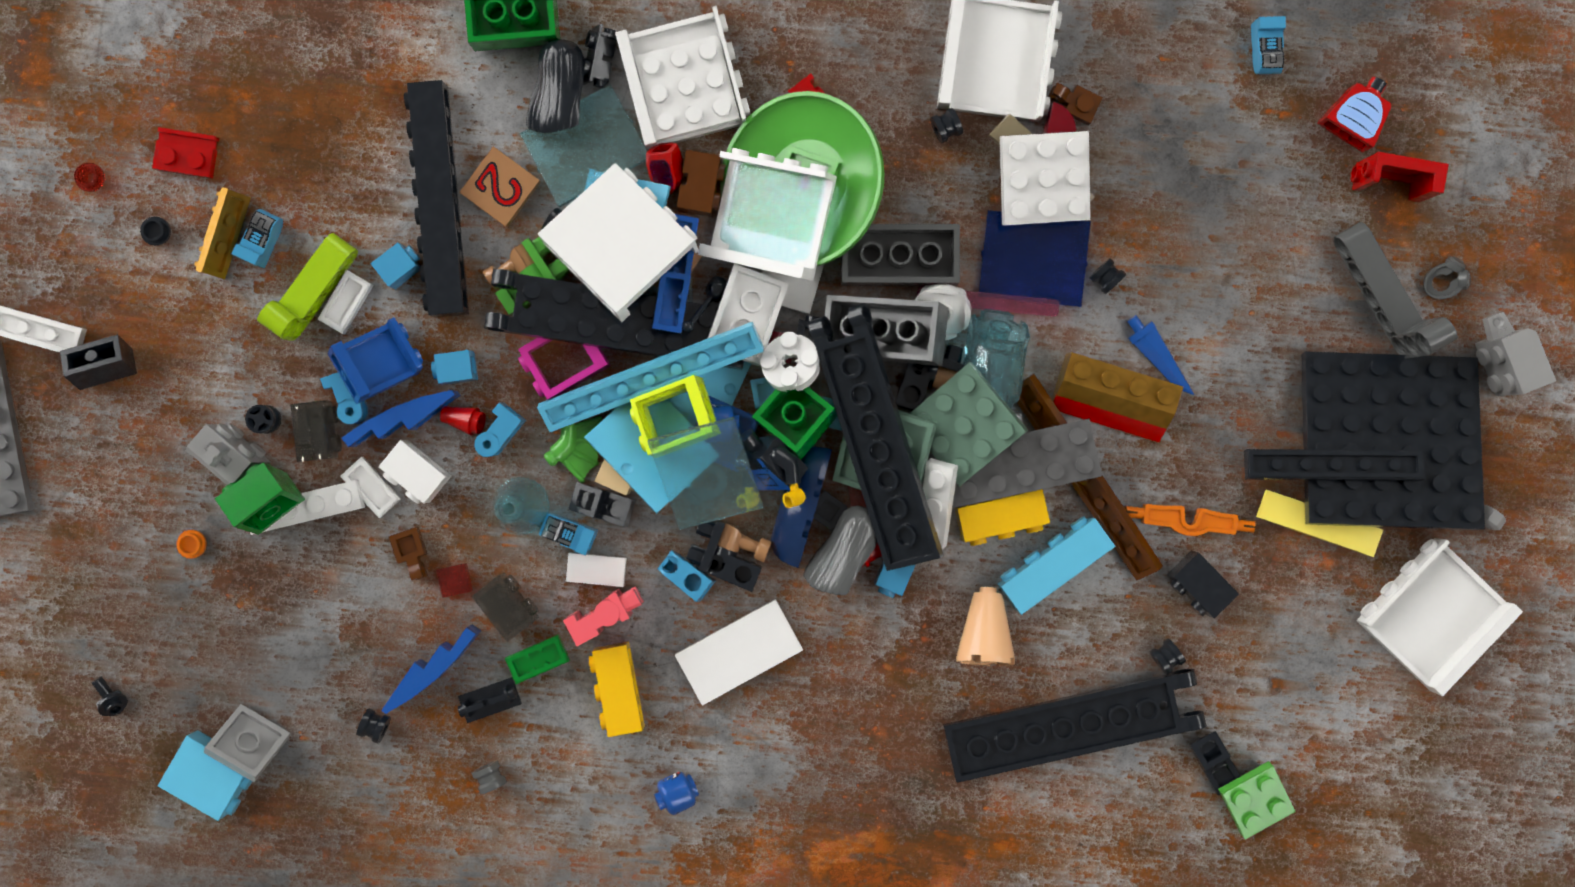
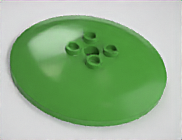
[720,91,885,267]

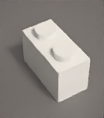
[379,440,451,504]

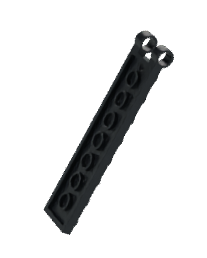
[484,269,744,370]
[809,303,944,571]
[943,669,1207,783]

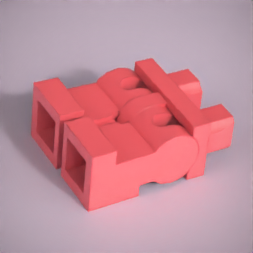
[563,586,644,646]

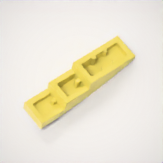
[1256,490,1383,557]

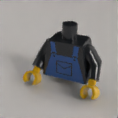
[736,429,808,508]

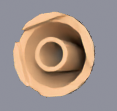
[956,587,1015,666]

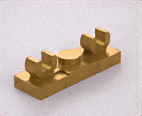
[194,187,251,280]

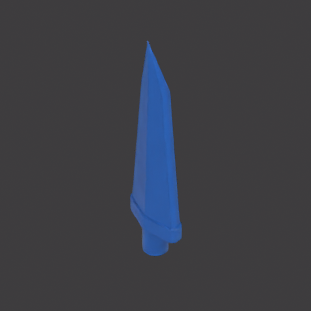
[1127,315,1194,395]

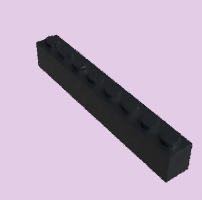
[404,80,469,318]

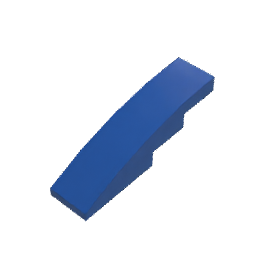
[652,214,699,333]
[341,390,461,447]
[381,624,481,714]

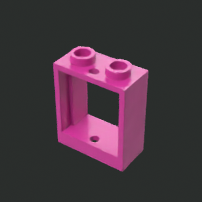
[518,338,611,400]

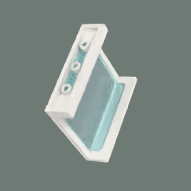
[698,148,837,281]

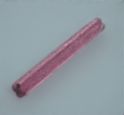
[916,286,1059,317]

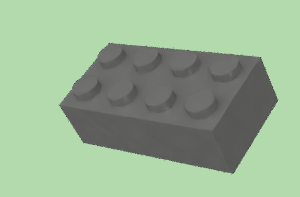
[841,224,960,286]
[825,295,949,366]

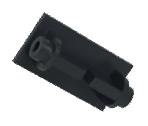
[583,24,617,88]
[458,677,522,723]

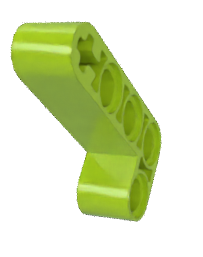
[257,233,358,341]

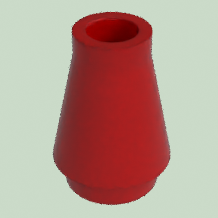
[440,406,486,436]

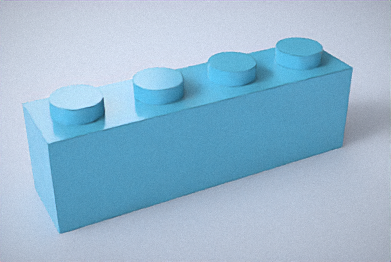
[997,516,1116,615]

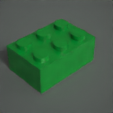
[464,0,560,52]

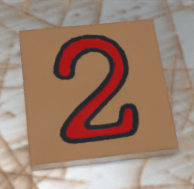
[459,146,541,228]

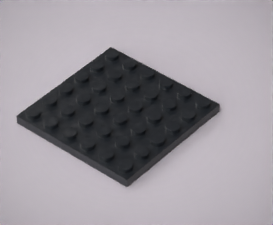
[1301,351,1485,531]

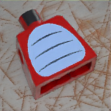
[1317,77,1391,153]

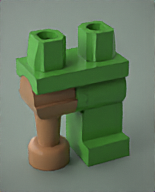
[483,237,570,316]

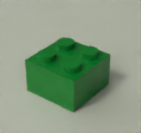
[752,387,838,460]
[215,462,305,535]

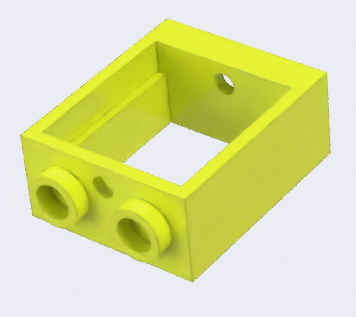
[630,375,721,457]

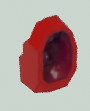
[646,142,683,195]

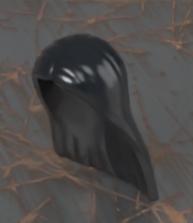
[526,39,585,133]

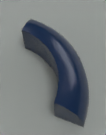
[771,446,832,568]

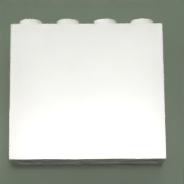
[936,0,1062,122]
[615,6,751,151]
[538,163,699,322]
[1356,538,1523,696]

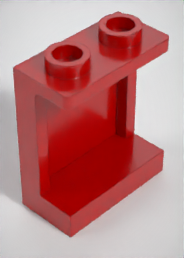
[1350,152,1449,202]

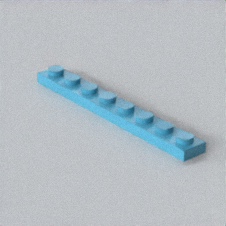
[537,321,764,432]

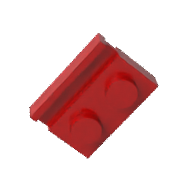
[152,127,219,179]

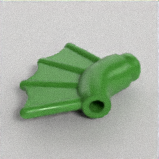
[544,416,602,483]

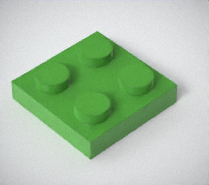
[1218,761,1296,839]

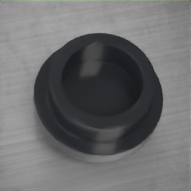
[140,216,171,246]

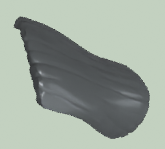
[803,506,878,595]

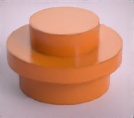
[176,530,207,559]

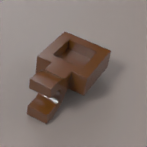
[1048,82,1103,125]
[389,527,428,580]

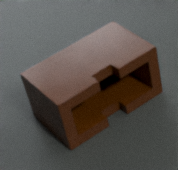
[677,150,726,217]

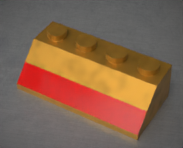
[1052,352,1183,443]

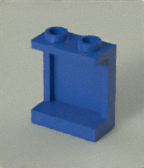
[327,317,423,404]

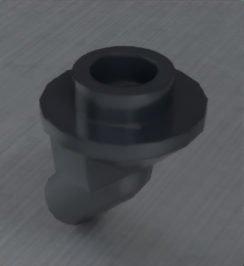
[91,676,128,716]

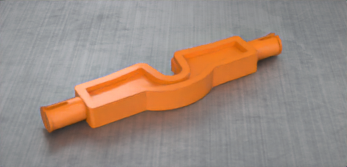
[1125,504,1256,536]

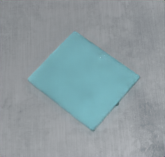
[520,84,647,208]
[648,417,764,530]

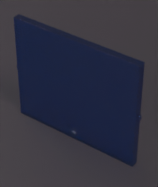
[978,210,1091,307]

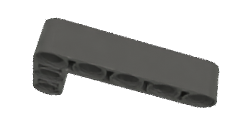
[1333,222,1458,359]

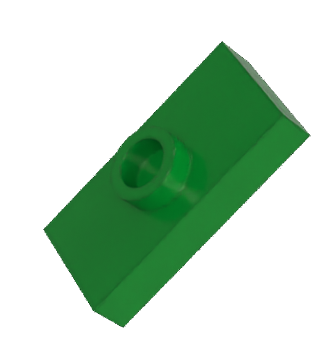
[505,634,570,684]

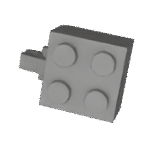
[1475,312,1556,396]
[185,423,271,486]

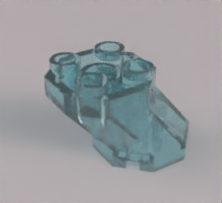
[963,309,1030,409]

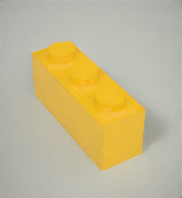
[954,489,1050,546]
[589,641,645,737]

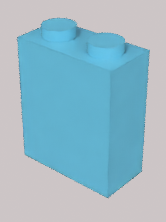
[158,730,252,821]

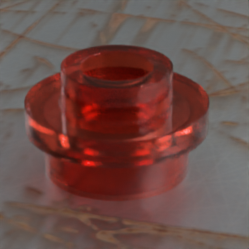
[74,163,105,192]

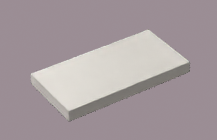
[675,599,803,706]

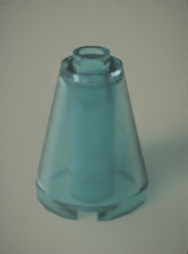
[492,477,550,535]

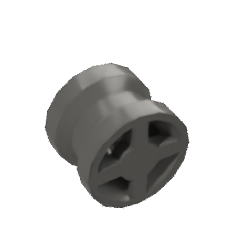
[471,760,507,794]

